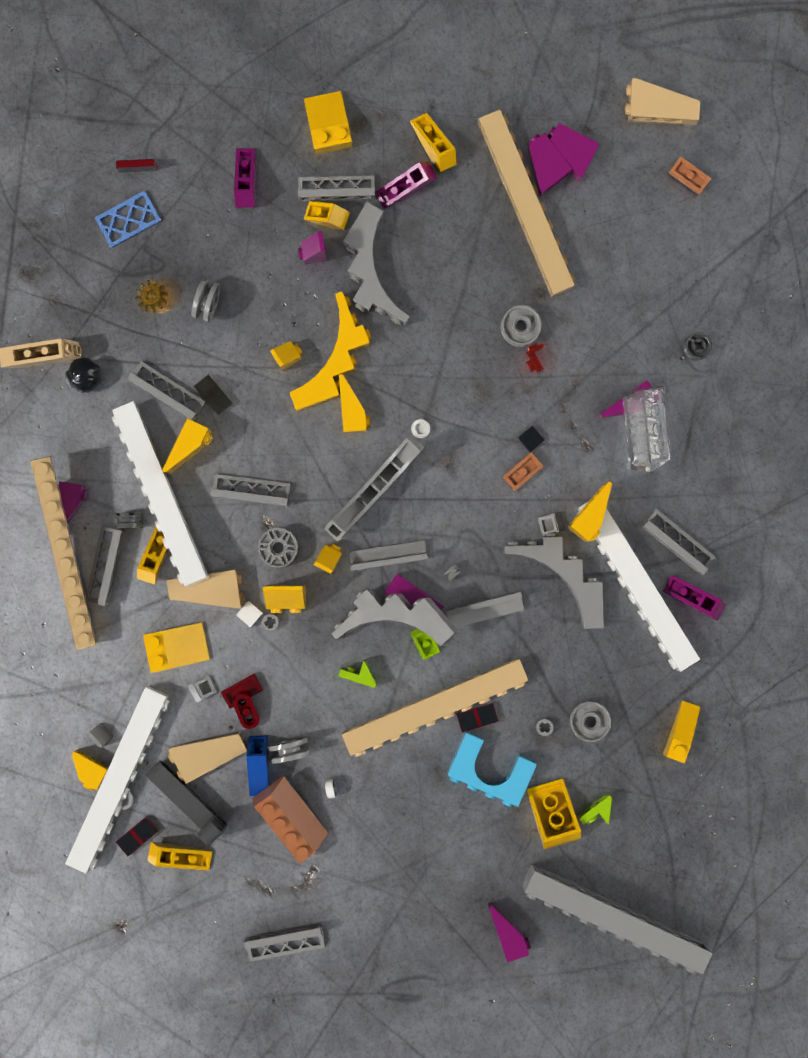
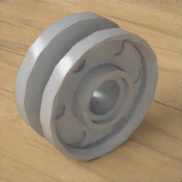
[191,278,221,322]
[500,305,542,347]
[258,528,300,568]
[569,701,611,742]
[267,737,311,764]

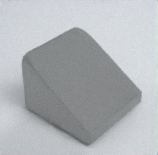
[538,512,565,536]
[188,675,217,702]
[88,723,113,748]

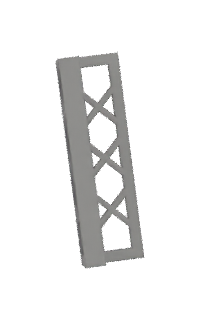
[298,175,375,201]
[127,361,206,421]
[210,474,291,506]
[641,509,716,575]
[86,526,125,606]
[349,540,428,571]
[446,591,524,628]
[244,924,325,962]

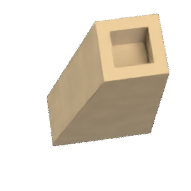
[625,78,700,125]
[0,338,82,369]
[166,570,245,608]
[167,732,248,784]

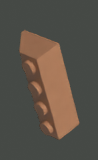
[252,775,329,864]

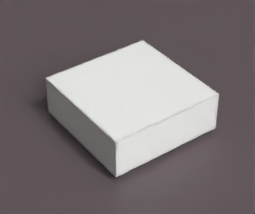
[236,601,263,628]

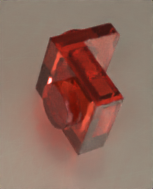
[525,343,544,375]

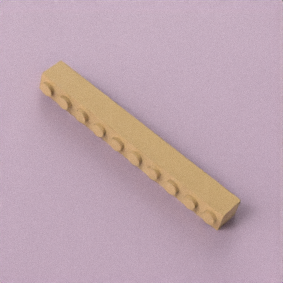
[478,110,576,297]
[30,456,96,650]
[342,658,529,757]

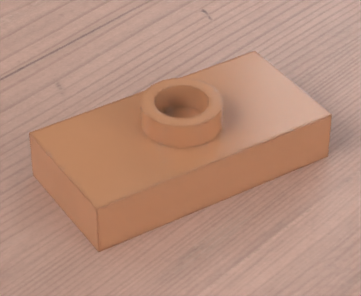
[669,156,711,195]
[502,452,544,492]

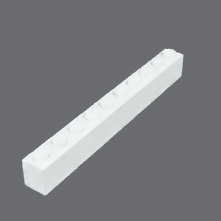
[112,401,209,588]
[577,500,700,672]
[65,686,170,874]

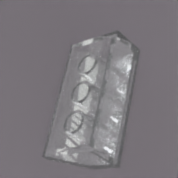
[623,386,671,472]

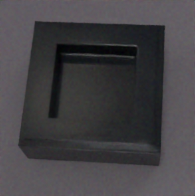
[518,425,544,453]

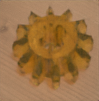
[135,280,168,313]

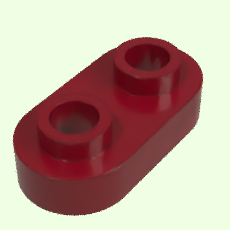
[233,692,259,729]

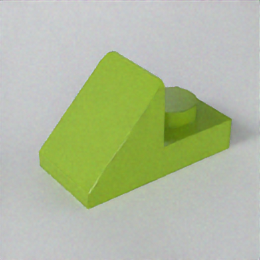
[410,628,440,660]
[338,659,376,688]
[577,793,612,825]

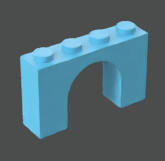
[447,731,537,807]

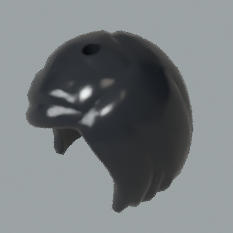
[65,358,101,393]

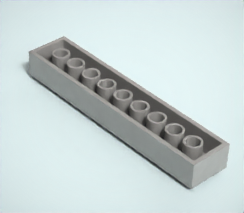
[522,864,713,975]

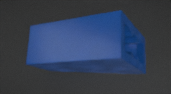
[246,736,270,796]

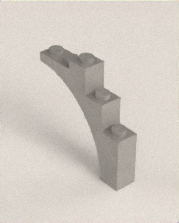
[343,202,410,326]
[324,434,424,542]
[504,533,604,629]
[332,589,460,646]

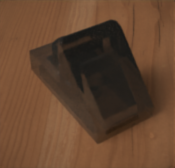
[194,374,233,416]

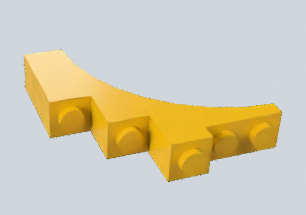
[289,291,372,412]

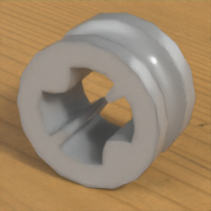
[444,563,462,581]
[262,614,279,631]
[536,719,554,736]

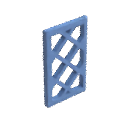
[95,190,162,248]

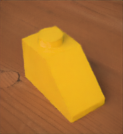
[304,201,350,230]
[270,341,303,371]
[314,543,343,574]
[72,749,109,791]

